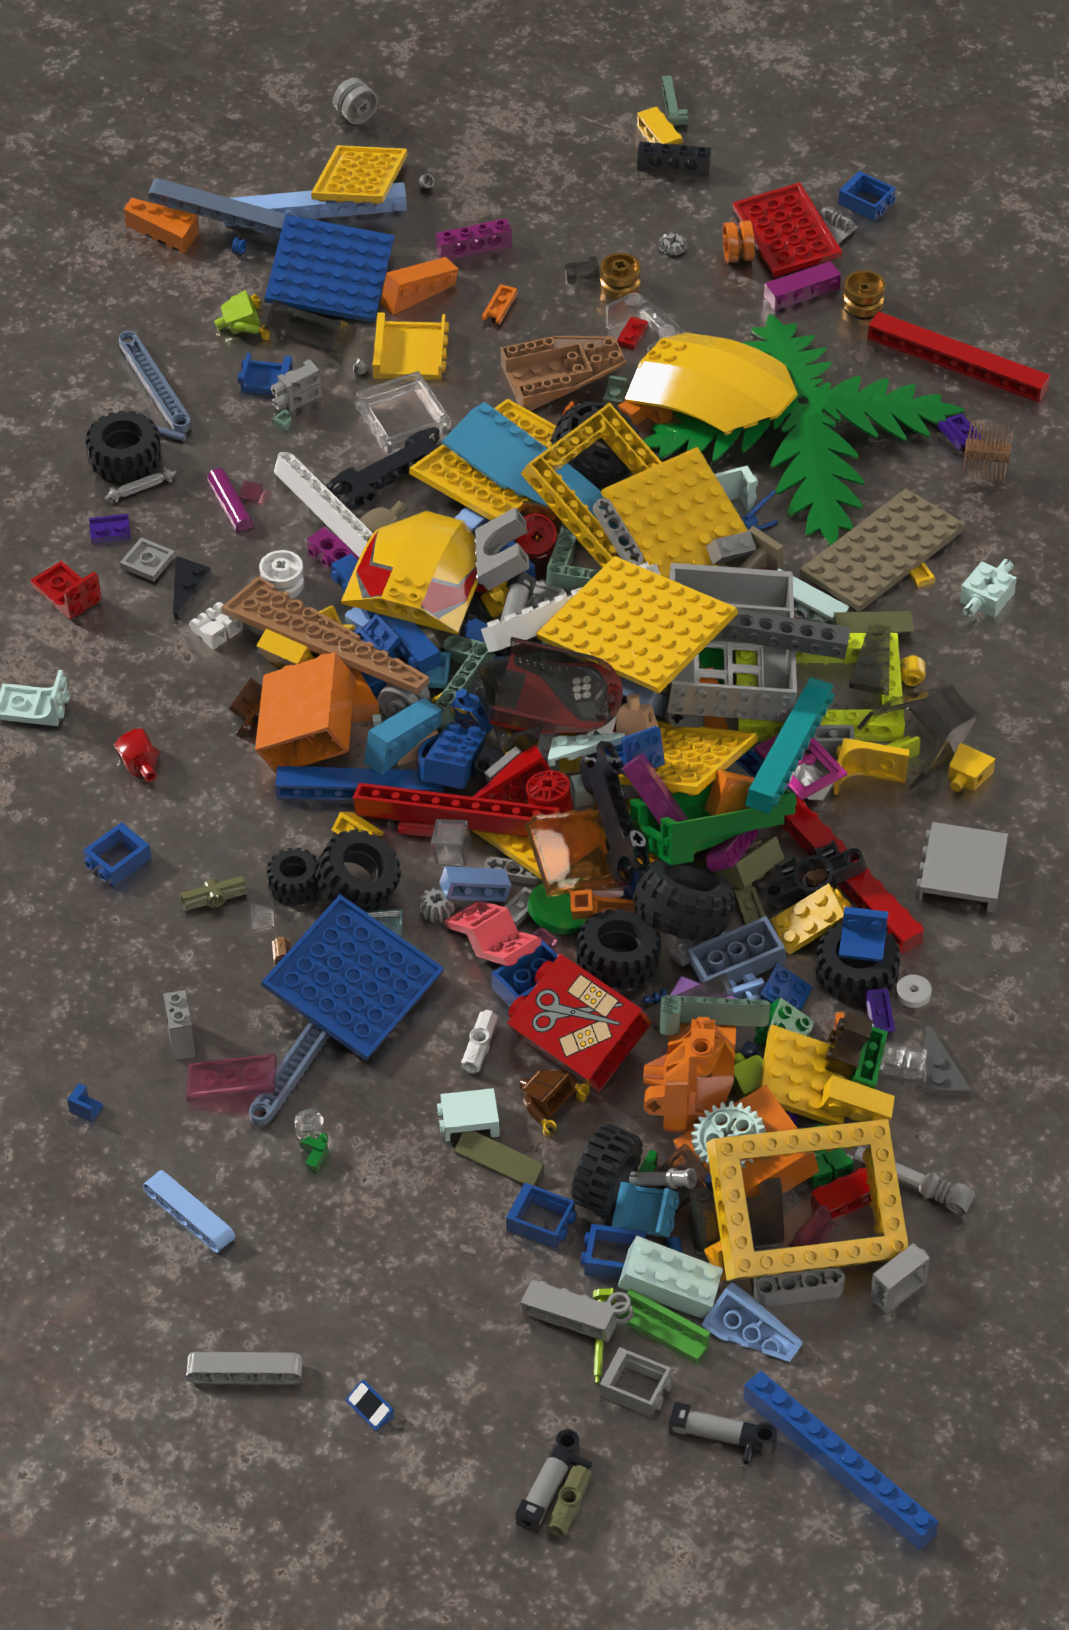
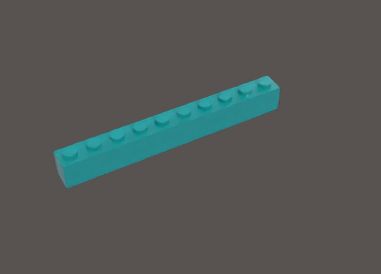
[745,677,835,814]

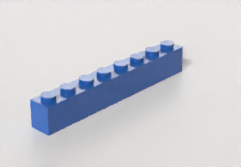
[330,553,441,674]
[276,766,445,801]

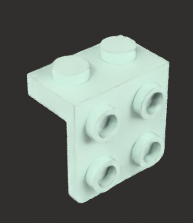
[714,466,758,511]

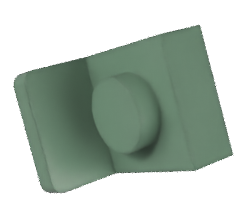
[603,375,628,407]

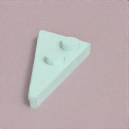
[548,733,625,766]

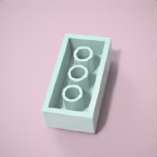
[618,1236,723,1320]

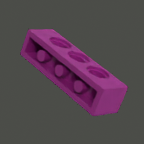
[436,218,512,260]
[307,527,359,571]

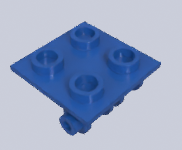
[760,962,813,1011]

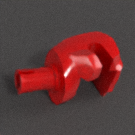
[114,728,160,782]

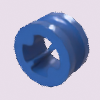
[231,237,247,256]

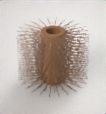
[963,420,1013,481]

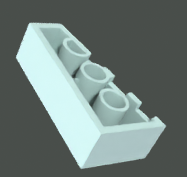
[777,568,849,625]

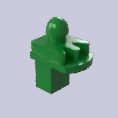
[299,1133,329,1173]

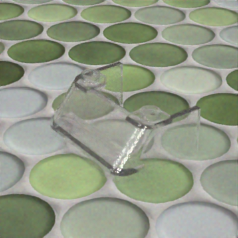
[606,293,685,353]

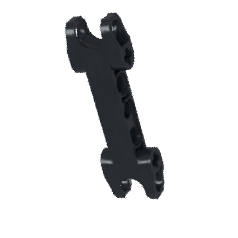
[327,427,442,511]
[580,741,650,886]

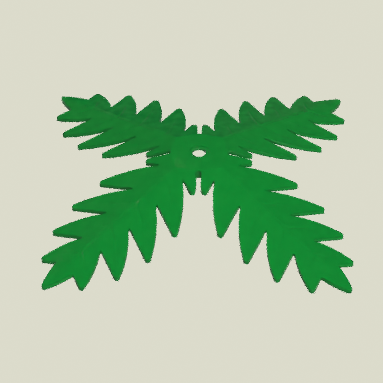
[643,314,964,546]

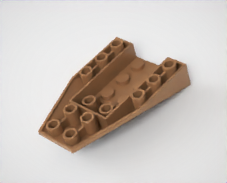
[501,336,627,411]

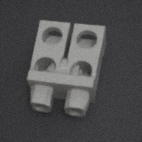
[271,359,322,412]

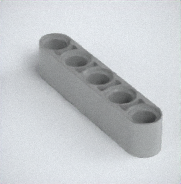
[186,1352,303,1384]

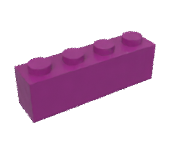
[764,261,841,311]
[622,753,689,825]

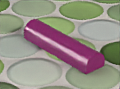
[207,468,254,533]

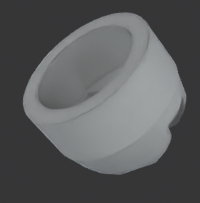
[419,173,435,189]
[353,358,370,375]

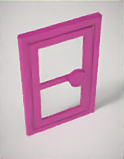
[754,734,847,800]

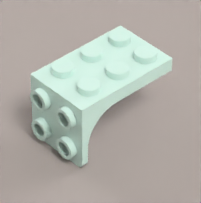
[0,670,70,726]

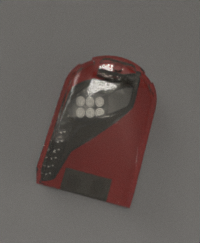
[488,637,623,733]

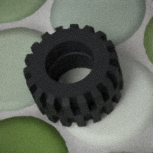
[267,848,320,905]

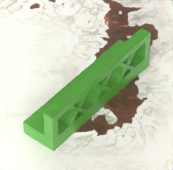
[618,1289,710,1364]

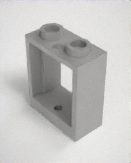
[163,990,196,1060]
[870,1243,930,1314]
[599,1347,673,1417]

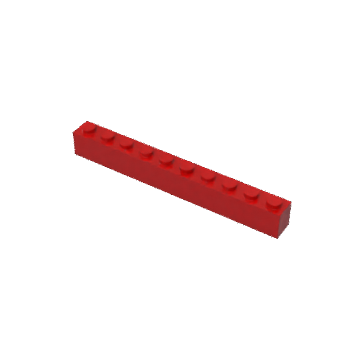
[867,311,1050,403]
[353,783,563,841]
[781,794,924,955]

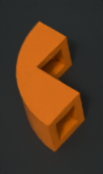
[618,401,672,425]

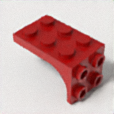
[30,561,102,620]

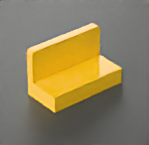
[331,812,384,836]

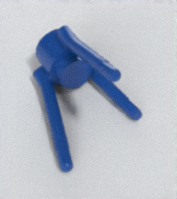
[741,490,778,530]

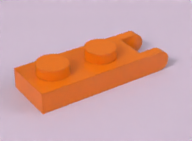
[482,284,517,325]

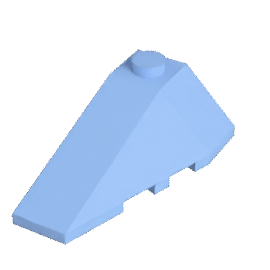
[701,1282,804,1362]

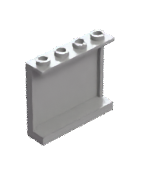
[916,822,1008,912]

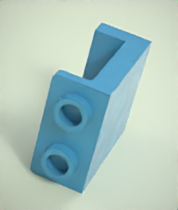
[612,1182,679,1238]

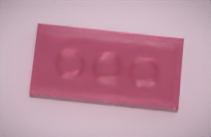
[186,1053,277,1103]

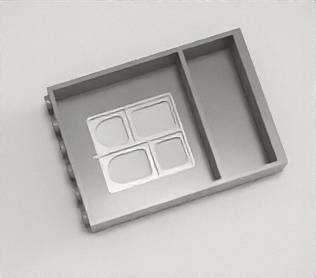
[667,563,797,722]

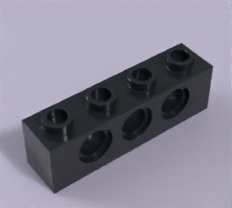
[637,142,711,176]

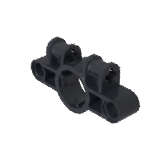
[764,840,866,908]

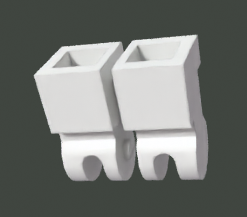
[189,602,243,650]

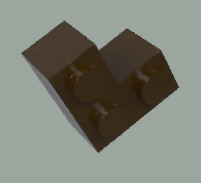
[824,1011,873,1078]

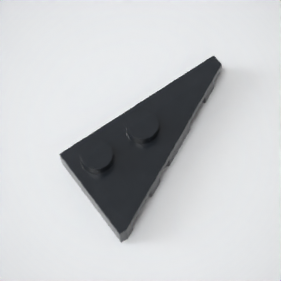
[173,556,211,619]

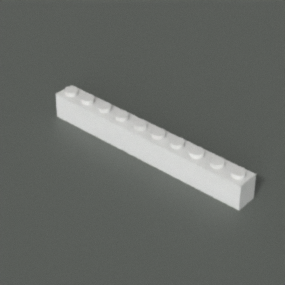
[481,562,660,652]

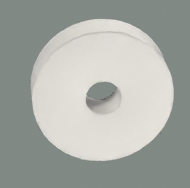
[896,975,932,1008]

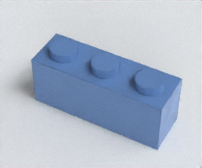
[439,866,511,902]

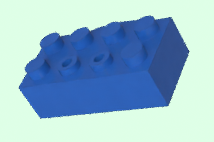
[417,722,487,789]

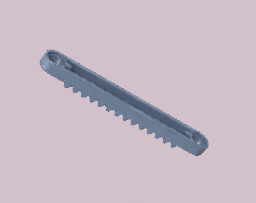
[118,331,191,433]
[249,1021,330,1126]

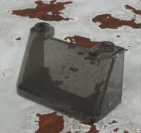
[688,1177,784,1257]

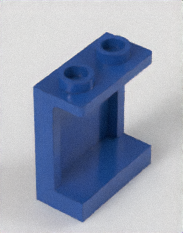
[237,353,293,395]

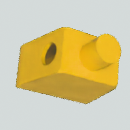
[948,743,995,792]

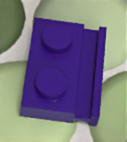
[938,414,983,451]
[89,514,131,544]

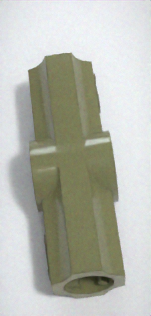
[180,876,247,911]
[546,1465,592,1538]

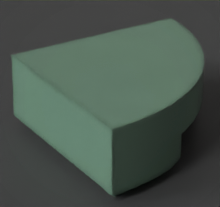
[272,409,291,432]

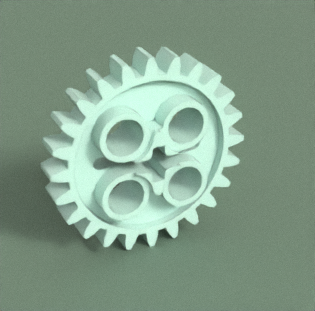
[691,1101,766,1168]

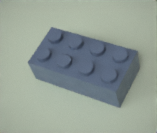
[687,916,787,991]

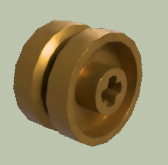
[600,253,641,300]
[843,270,886,317]

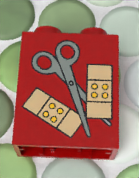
[507,953,652,1094]

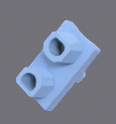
[724,973,764,1000]

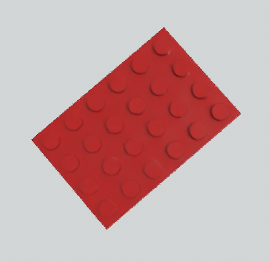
[732,182,842,277]

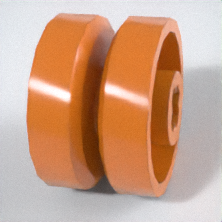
[722,220,755,263]

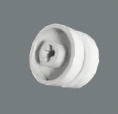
[259,550,304,599]

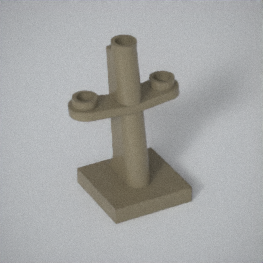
[717,526,783,570]

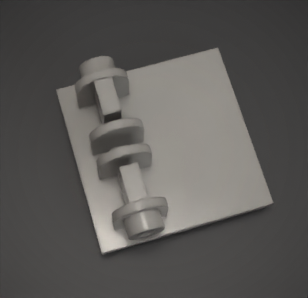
[821,207,857,245]

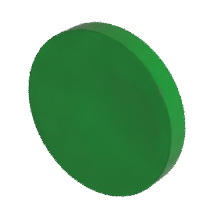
[527,883,587,934]

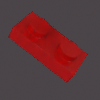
[617,317,648,350]

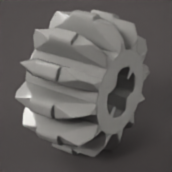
[419,887,455,923]

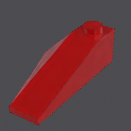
[473,745,551,803]

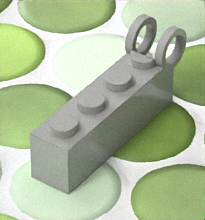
[520,1280,634,1342]

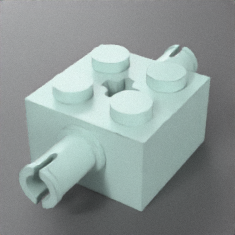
[960,559,1017,618]

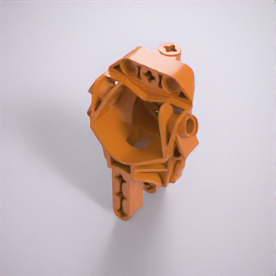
[643,1017,736,1135]

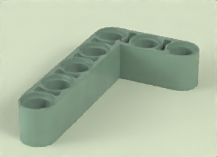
[546,524,599,593]
[434,635,496,732]
[659,995,770,1035]

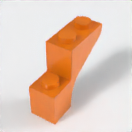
[570,890,638,920]

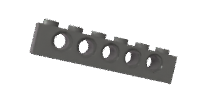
[722,609,850,659]

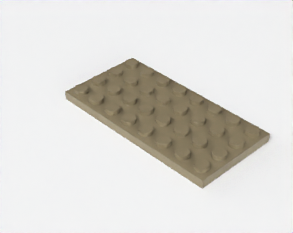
[800,488,965,612]

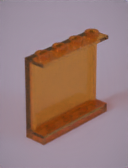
[524,808,625,896]

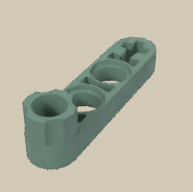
[662,75,688,126]

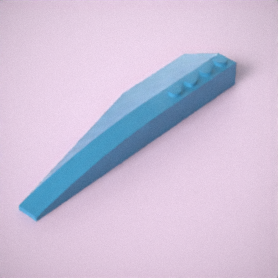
[442,402,631,551]

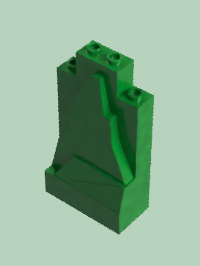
[630,785,797,866]

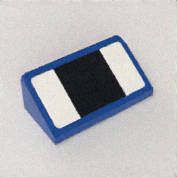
[345,1379,394,1432]

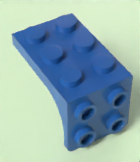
[594,726,665,776]

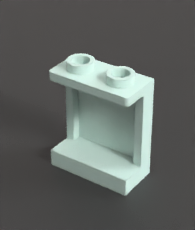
[437,1088,500,1142]

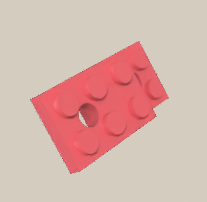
[444,901,542,966]

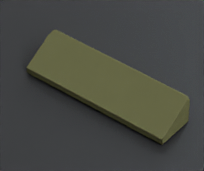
[834,611,914,633]
[454,1131,544,1186]

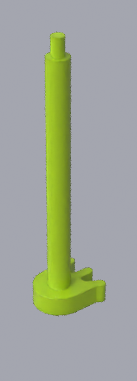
[593,1288,616,1384]

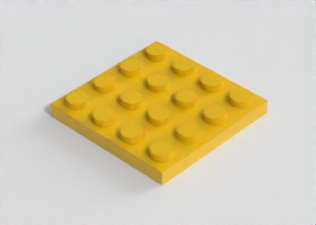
[759,1025,850,1125]

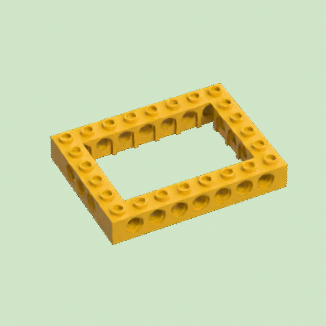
[521,402,662,568]
[706,1119,909,1281]

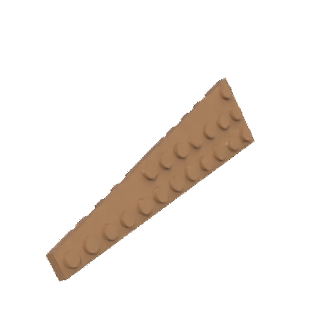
[221,576,430,695]

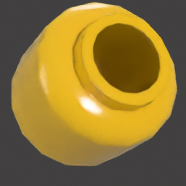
[900,655,926,686]

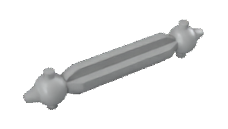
[105,467,177,503]

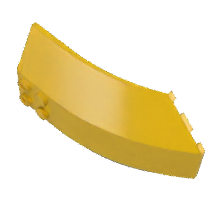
[625,333,798,435]

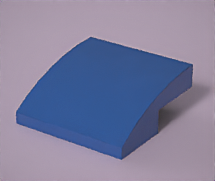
[354,613,403,654]

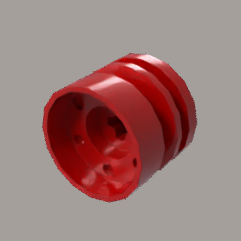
[515,513,558,560]
[526,770,574,823]

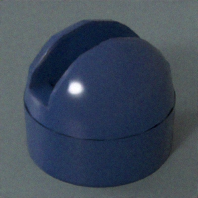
[740,1041,758,1059]

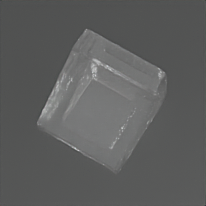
[251,903,274,929]

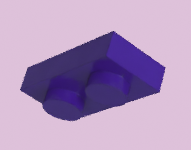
[864,988,896,1034]

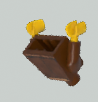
[519,1069,590,1137]

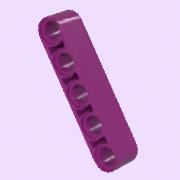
[706,829,758,872]

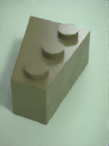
[706,836,785,890]

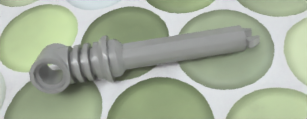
[847,1146,976,1215]

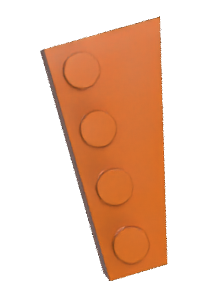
[124,198,200,254]

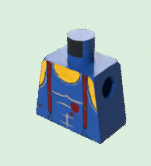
[450,689,495,734]

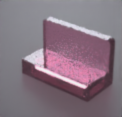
[788,1205,835,1248]

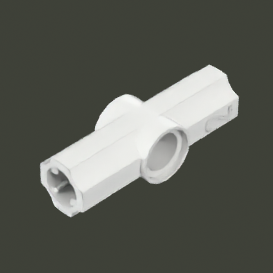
[461,1010,498,1074]

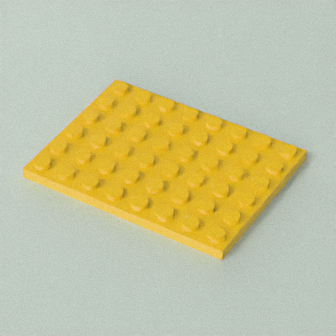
[409,399,556,521]
[536,556,738,693]

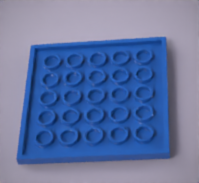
[264,215,395,323]
[261,894,444,1061]

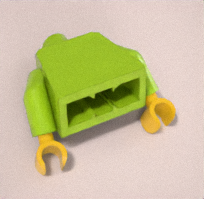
[214,290,271,340]

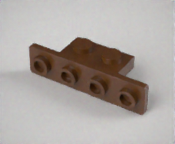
[228,677,262,737]

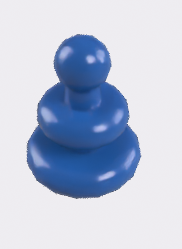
[643,989,667,1006]

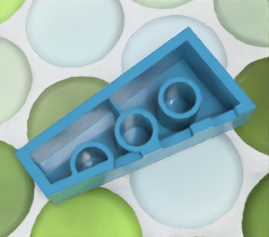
[363,698,442,775]

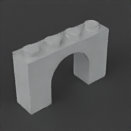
[474,507,529,591]

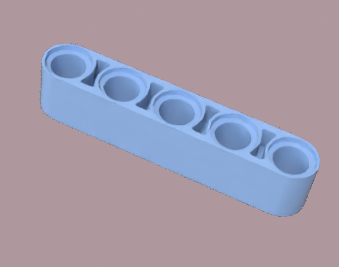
[143,1170,236,1253]

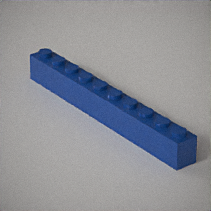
[743,1370,939,1550]

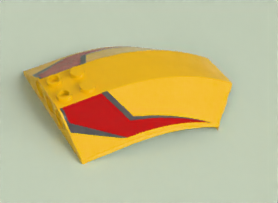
[341,511,479,635]

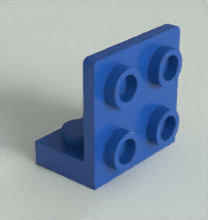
[839,907,888,962]

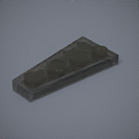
[849,623,890,696]

